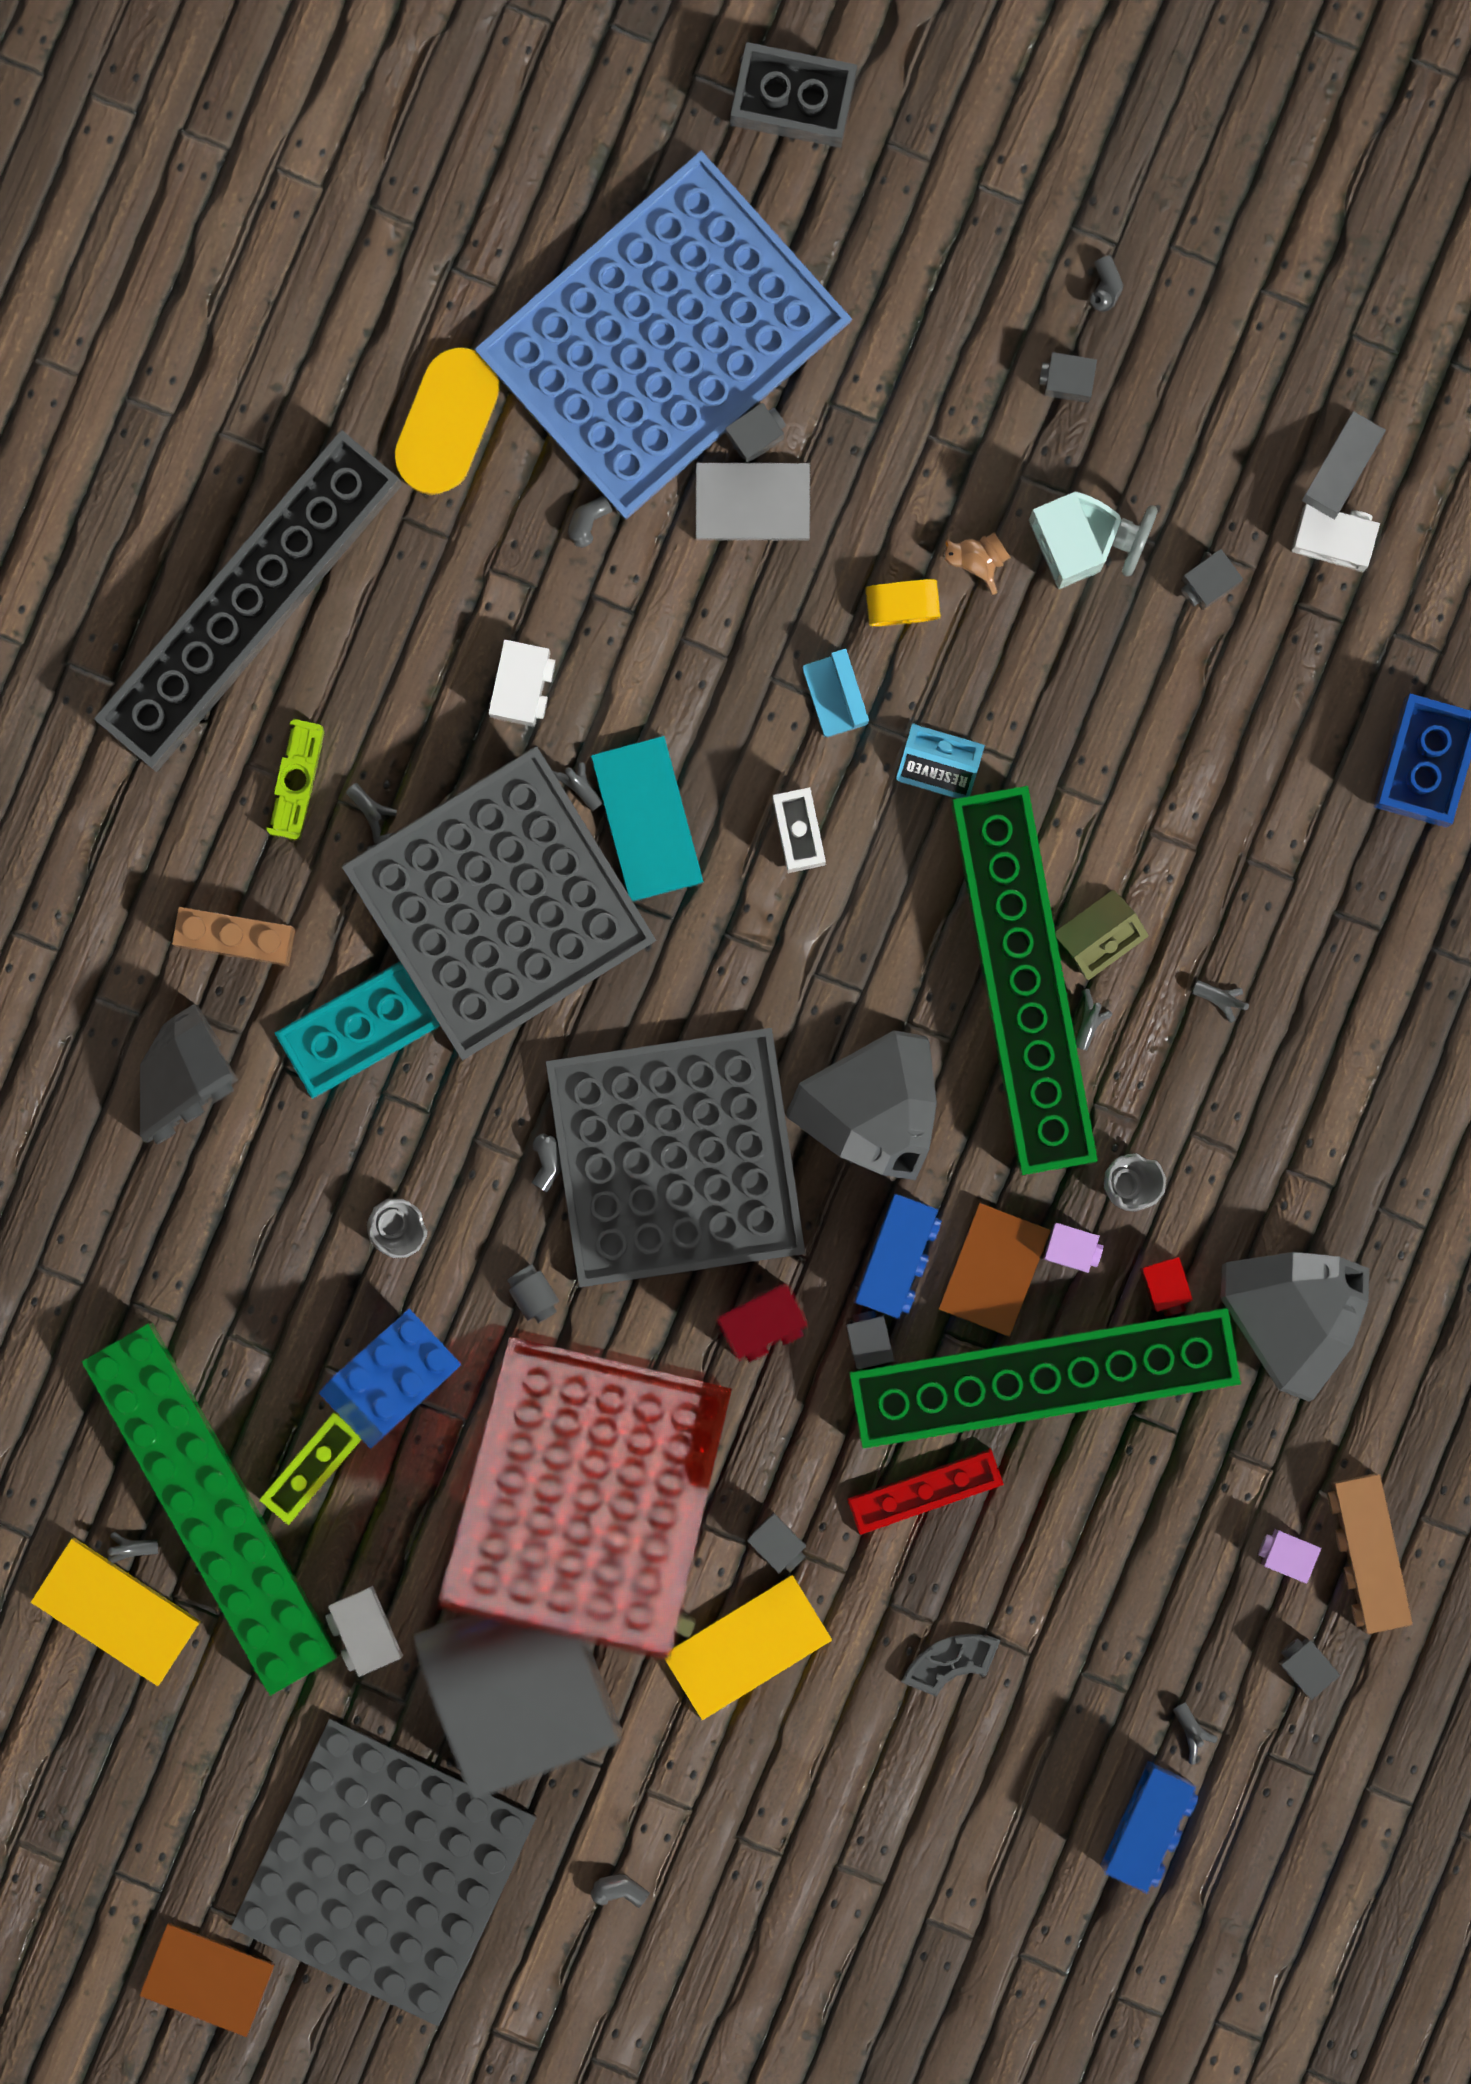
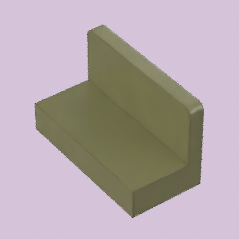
[1055,890,1149,980]

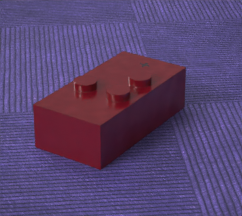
[717,1283,808,1363]

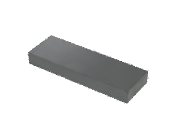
[1302,411,1386,520]

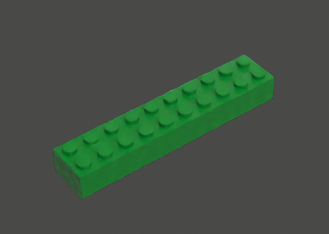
[951,786,1098,1176]
[849,1308,1241,1449]
[82,1323,340,1696]

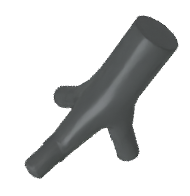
[553,762,604,812]
[346,783,397,839]
[1192,980,1249,1023]
[1075,989,1112,1051]
[106,1532,158,1563]
[1173,1702,1218,1765]

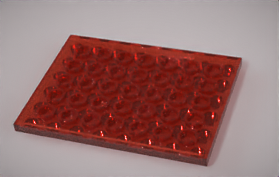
[439,1337,732,1660]

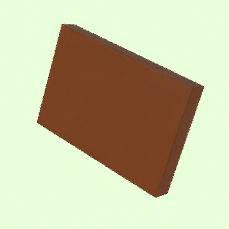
[938,1203,1051,1337]
[140,1923,275,2037]

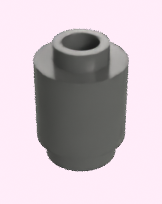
[507,1264,560,1324]

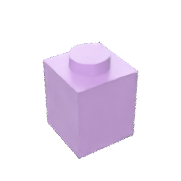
[1043,1223,1104,1273]
[1258,1529,1321,1584]

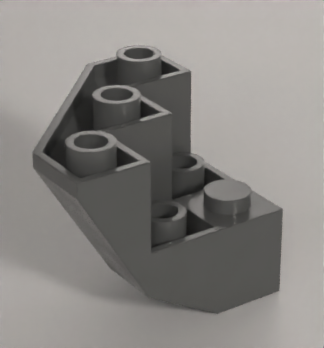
[140,1004,238,1145]
[786,1030,937,1180]
[1221,1252,1369,1402]

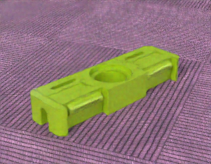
[267,719,324,840]

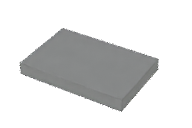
[696,463,810,540]

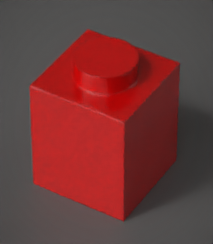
[1140,1257,1193,1317]

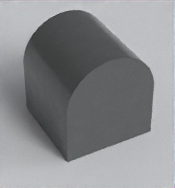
[414,1577,622,1801]

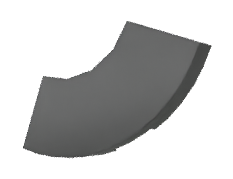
[901,1634,1000,1697]

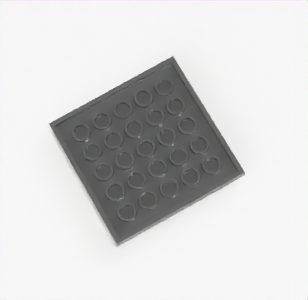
[342,746,657,1061]
[546,1028,806,1287]
[231,1718,537,2026]

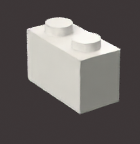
[1291,504,1380,572]
[489,639,556,727]
[772,787,826,873]
[326,1586,403,1677]

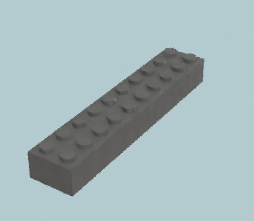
[94,430,402,772]

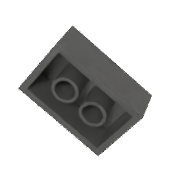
[731,42,857,148]

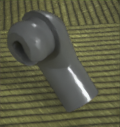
[1090,255,1123,312]
[568,495,613,548]
[531,1134,562,1192]
[591,1874,650,1908]

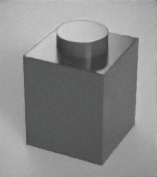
[1039,352,1097,403]
[725,403,786,463]
[1181,549,1243,611]
[846,1310,894,1369]
[747,1512,806,1573]
[1278,1638,1341,1700]

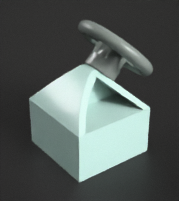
[1029,492,1158,589]

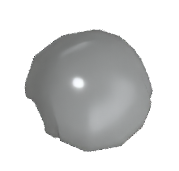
[1104,1153,1166,1212]
[367,1199,427,1258]

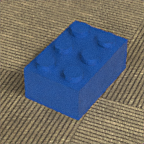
[1374,693,1471,828]
[854,1194,942,1318]
[319,1308,461,1449]
[1100,1761,1198,1893]

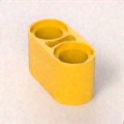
[865,579,941,626]

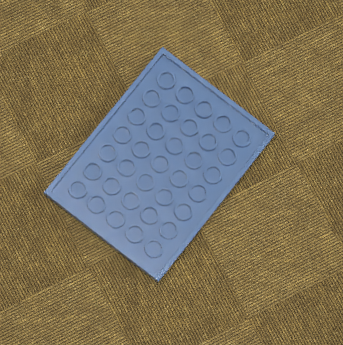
[475,150,852,520]

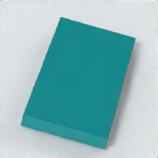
[591,736,704,902]
[275,961,441,1099]

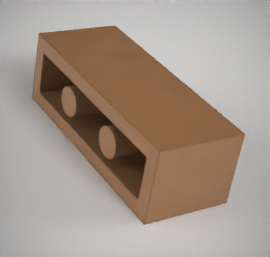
[172,907,295,966]

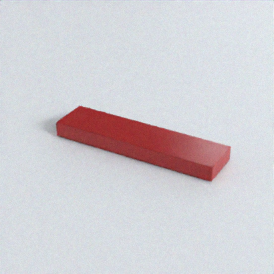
[847,1448,1004,1535]

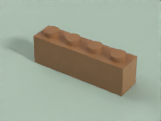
[1327,1473,1413,1634]

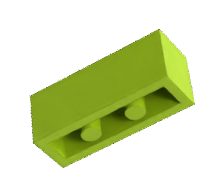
[259,1411,361,1525]

